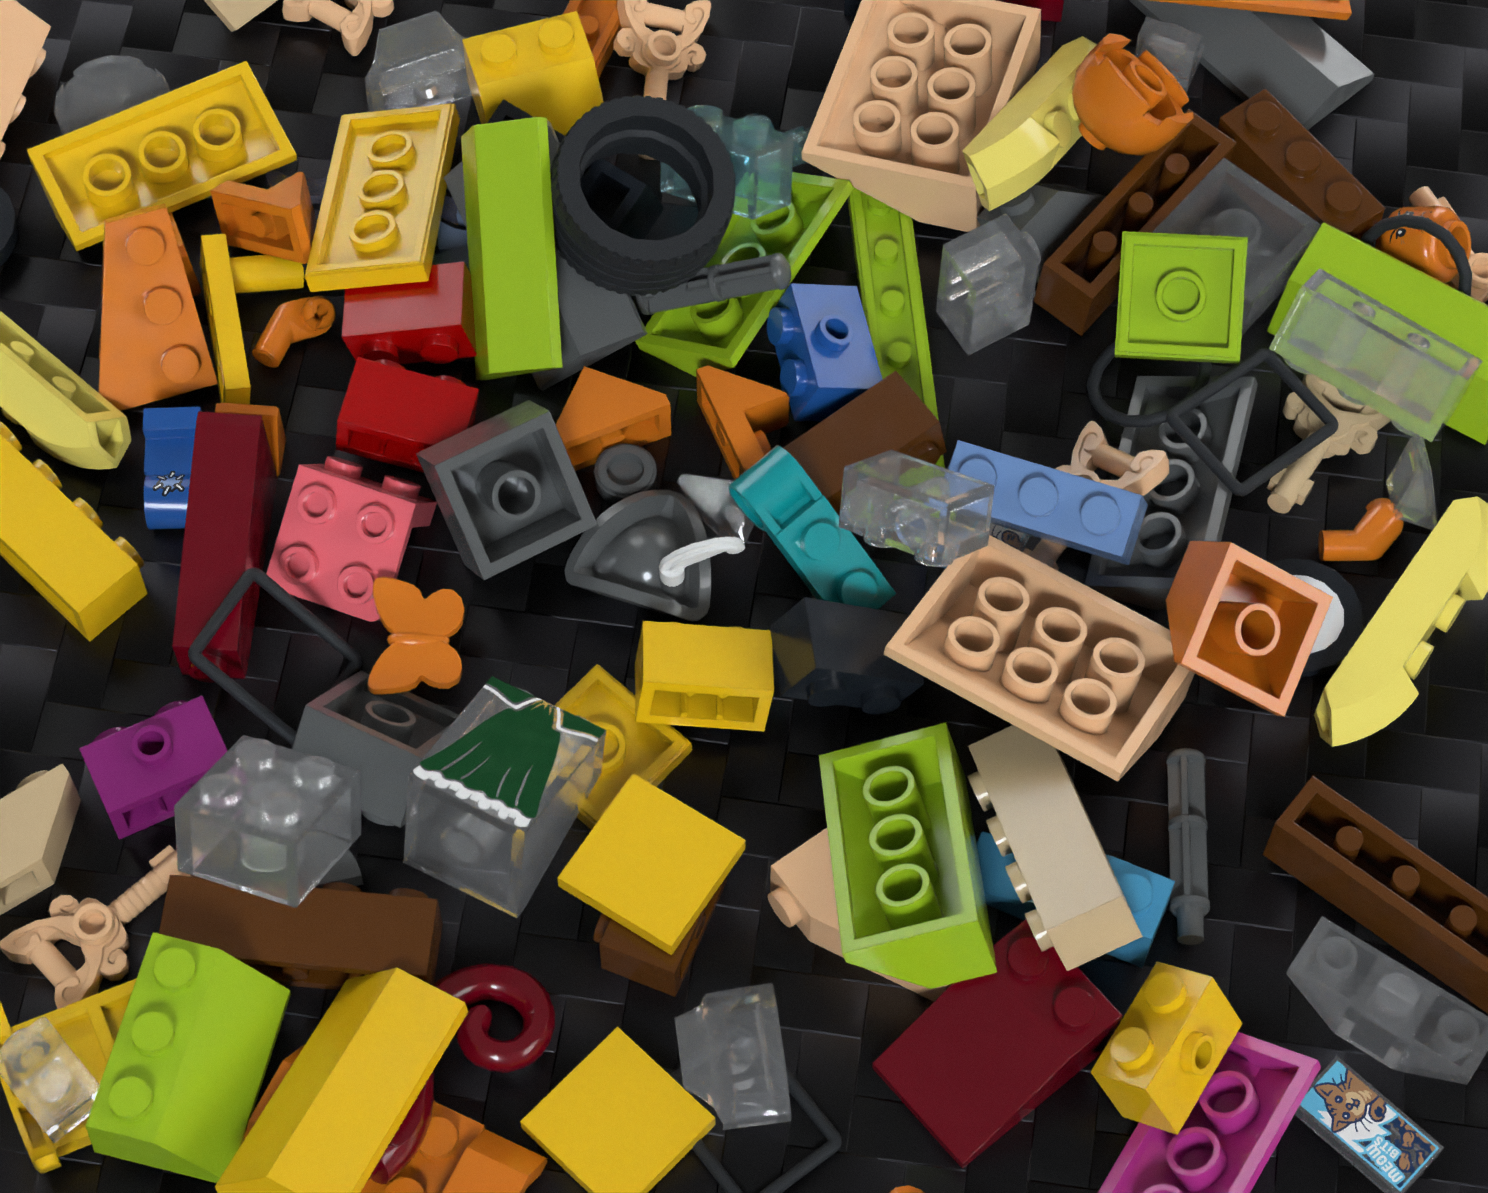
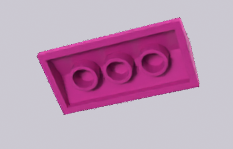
[1098,1032,1321,1193]

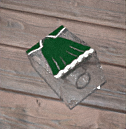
[404,676,606,918]

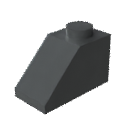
[977,182,1106,282]

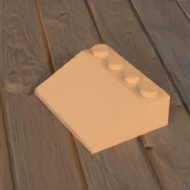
[801,0,1041,234]
[883,528,1195,782]

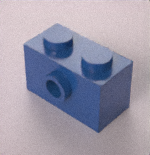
[767,283,883,422]

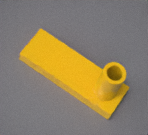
[200,234,304,404]

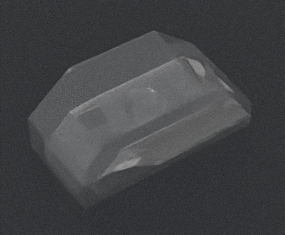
[365,11,472,112]
[675,983,791,1130]

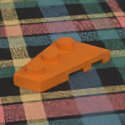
[98,203,218,411]

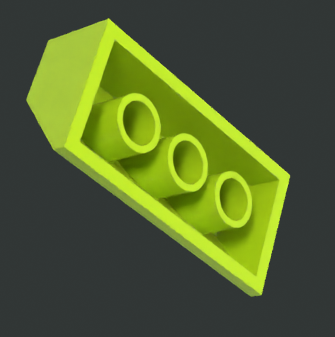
[819,723,998,989]

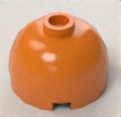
[1072,33,1194,156]

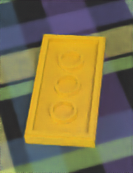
[304,103,460,292]

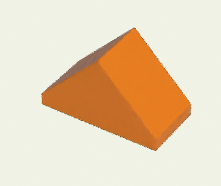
[556,366,671,471]

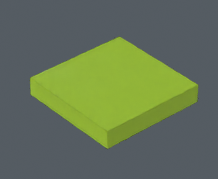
[1115,231,1248,364]

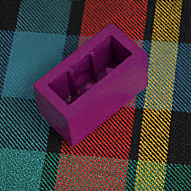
[79,696,241,840]

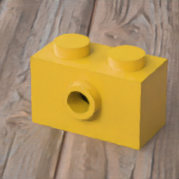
[635,621,774,732]
[1091,961,1243,1135]

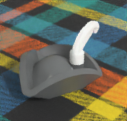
[564,490,745,621]

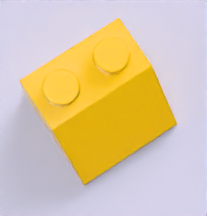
[462,11,604,136]

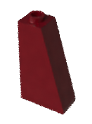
[172,411,278,683]

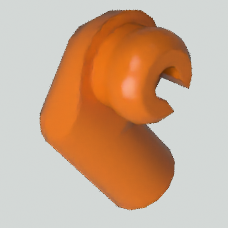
[252,296,336,368]
[1318,498,1404,561]

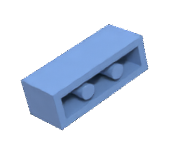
[938,440,1148,565]

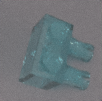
[660,105,810,220]

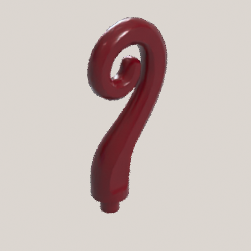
[368,963,555,1184]

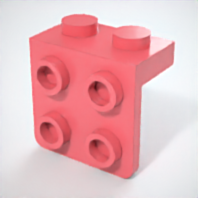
[266,456,437,622]

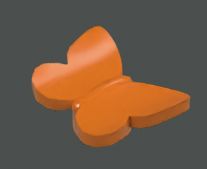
[368,577,465,695]

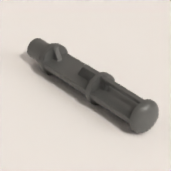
[630,253,791,315]
[1166,748,1210,945]

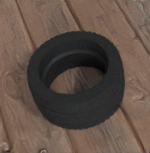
[550,95,736,296]

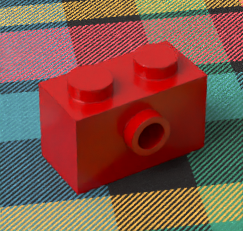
[342,261,477,364]
[336,357,479,473]

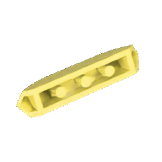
[962,36,1097,211]
[0,311,132,470]
[1314,496,1488,747]

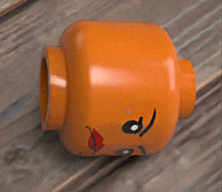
[1375,206,1471,283]

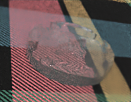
[54,56,170,135]

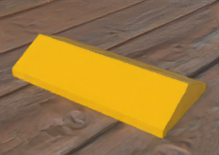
[27,61,297,251]
[215,968,468,1193]

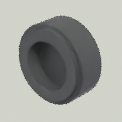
[594,443,657,505]

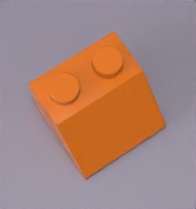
[1166,541,1333,717]

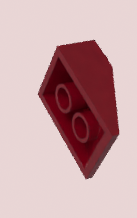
[872,919,1123,1169]

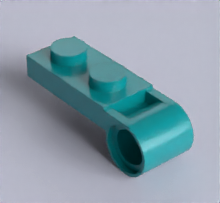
[728,445,896,609]

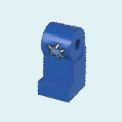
[143,407,202,530]

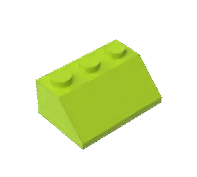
[86,932,291,1183]

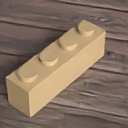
[968,725,1143,971]

